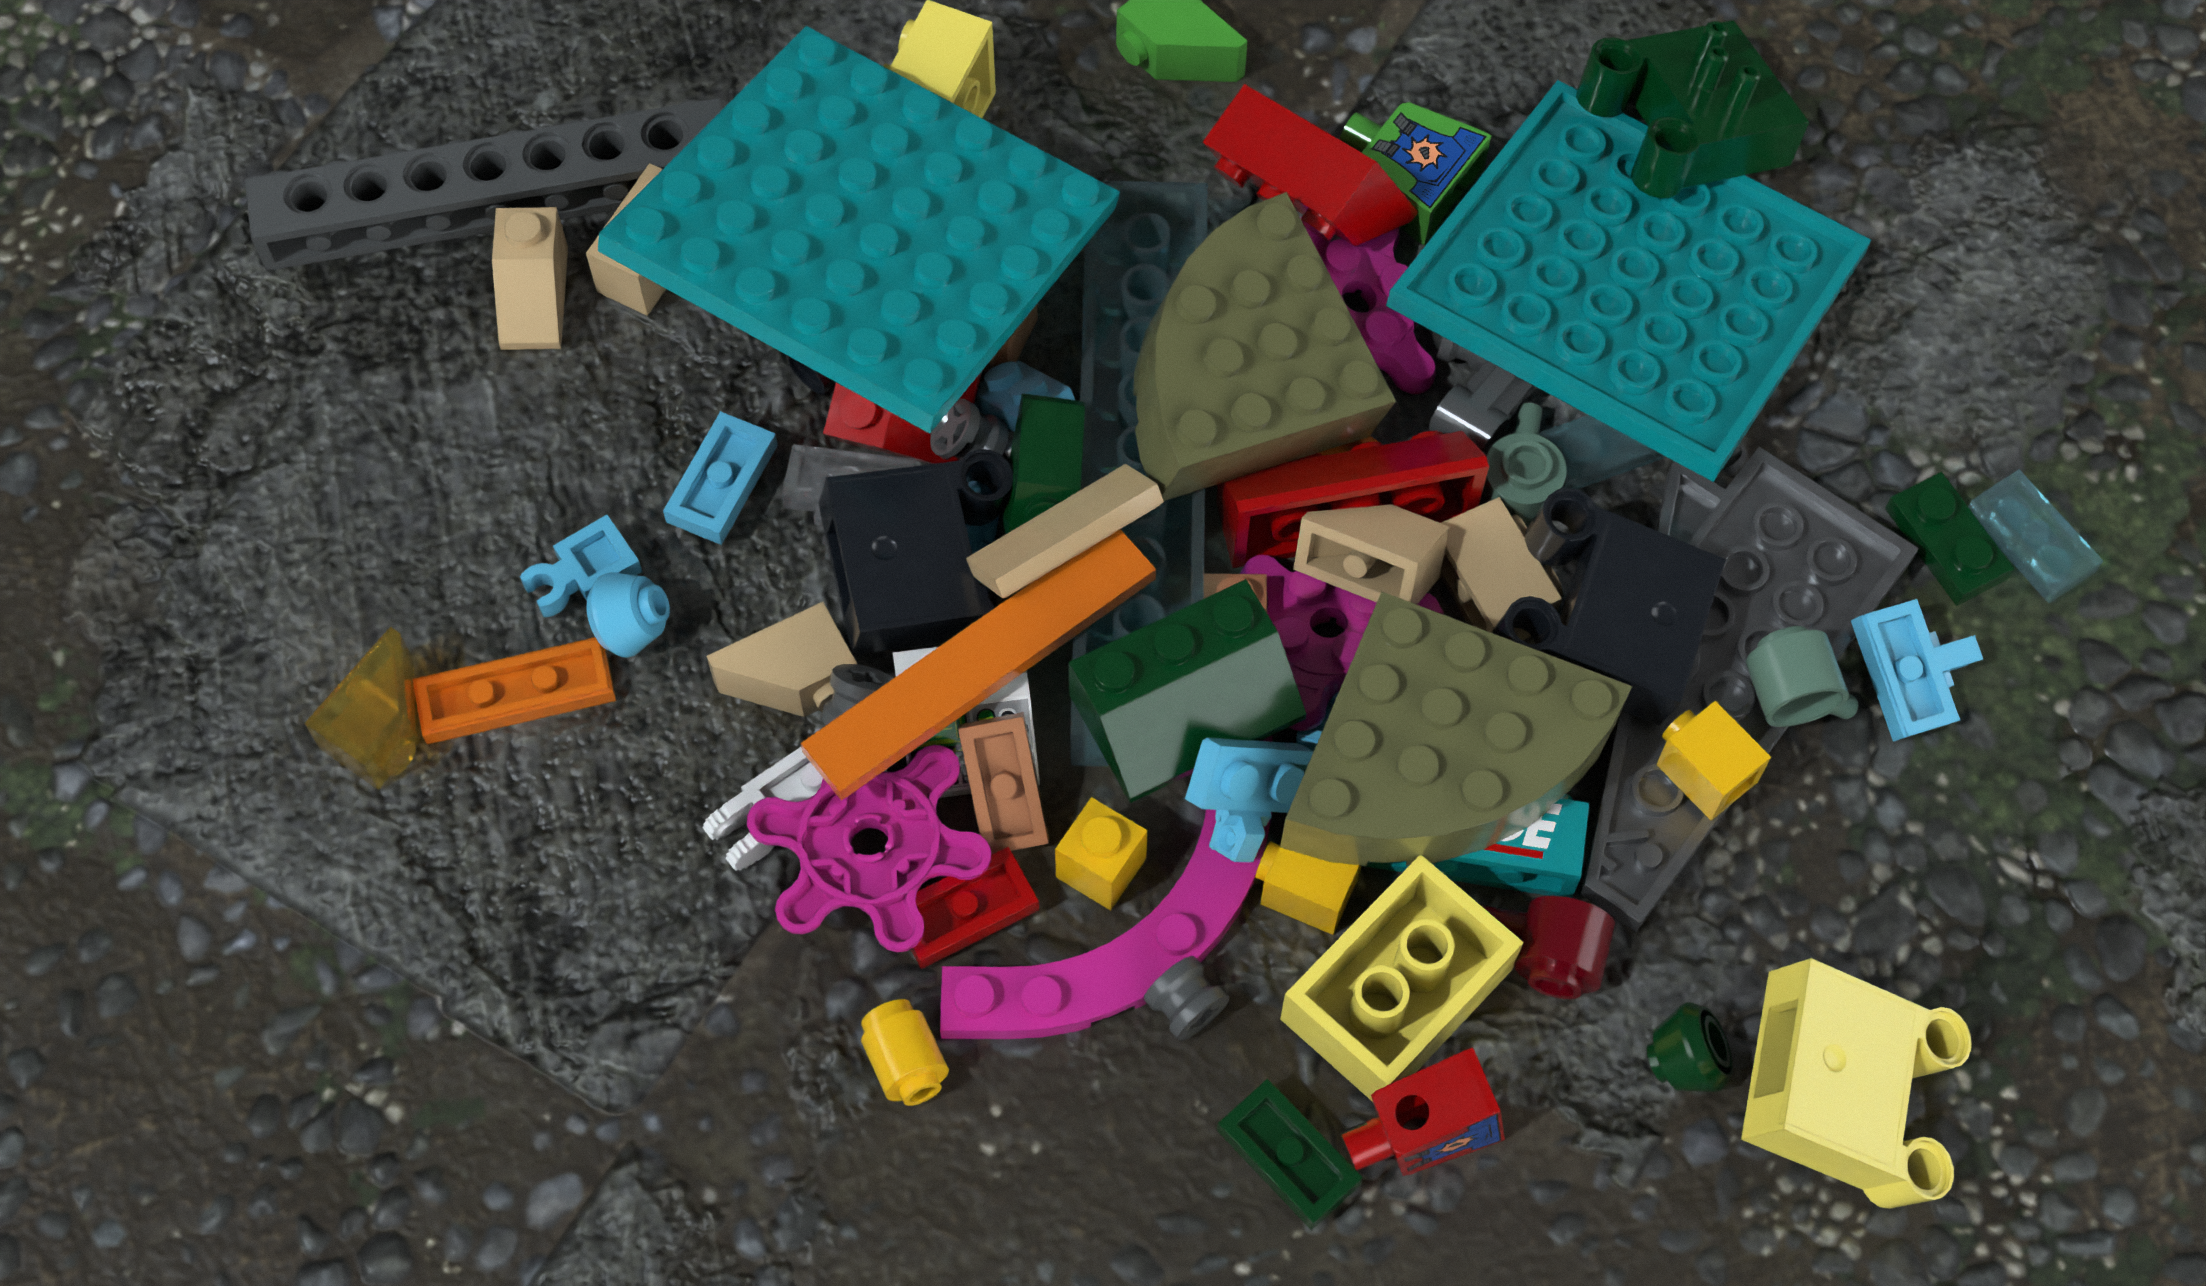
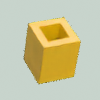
[1656,701,1771,821]
[1055,797,1148,911]
[1255,841,1361,935]

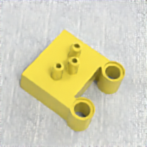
[1741,958,1971,1209]

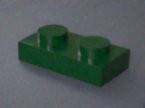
[1885,471,2015,606]
[1217,1078,1363,1231]

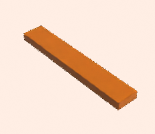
[800,529,1156,801]

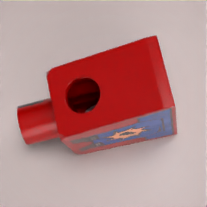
[1341,1047,1505,1176]

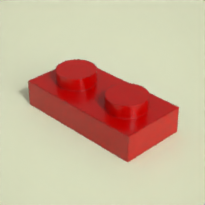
[911,846,1039,969]

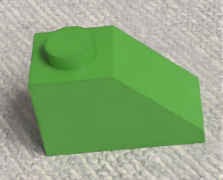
[1116,0,1248,82]

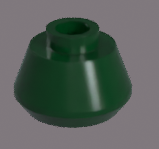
[1647,1002,1734,1092]

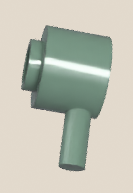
[1479,403,1567,527]
[1745,626,1858,727]

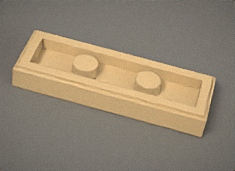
[966,464,1164,598]

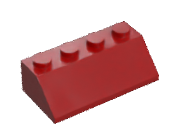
[1216,431,1489,569]

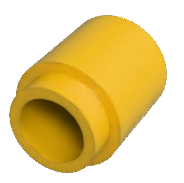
[861,999,949,1106]

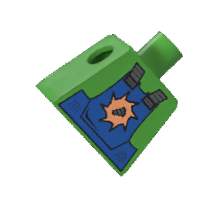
[1339,102,1491,246]

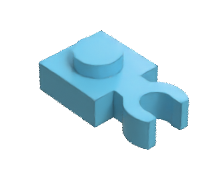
[520,515,643,617]

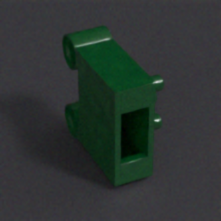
[1576,20,1809,198]

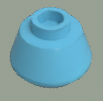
[586,572,670,658]

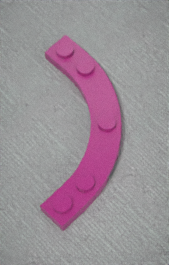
[940,735,1273,1039]

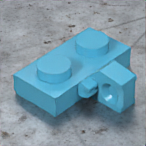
[1850,599,1983,742]
[1185,738,1314,862]

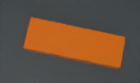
[412,637,617,745]

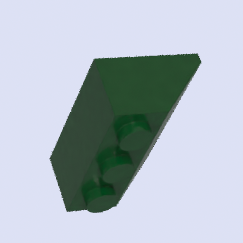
[1069,579,1306,803]

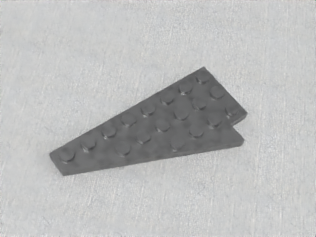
[1581,447,1919,932]

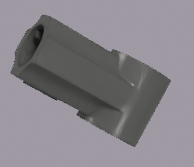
[1429,361,1537,457]

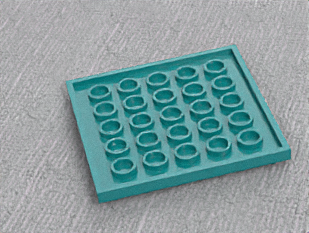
[598,26,1120,434]
[1386,80,1871,482]

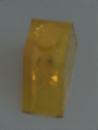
[304,627,421,790]

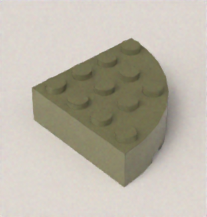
[1133,192,1396,501]
[1280,591,1632,866]

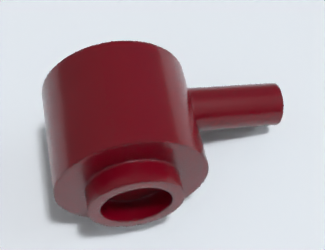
[1480,896,1615,999]

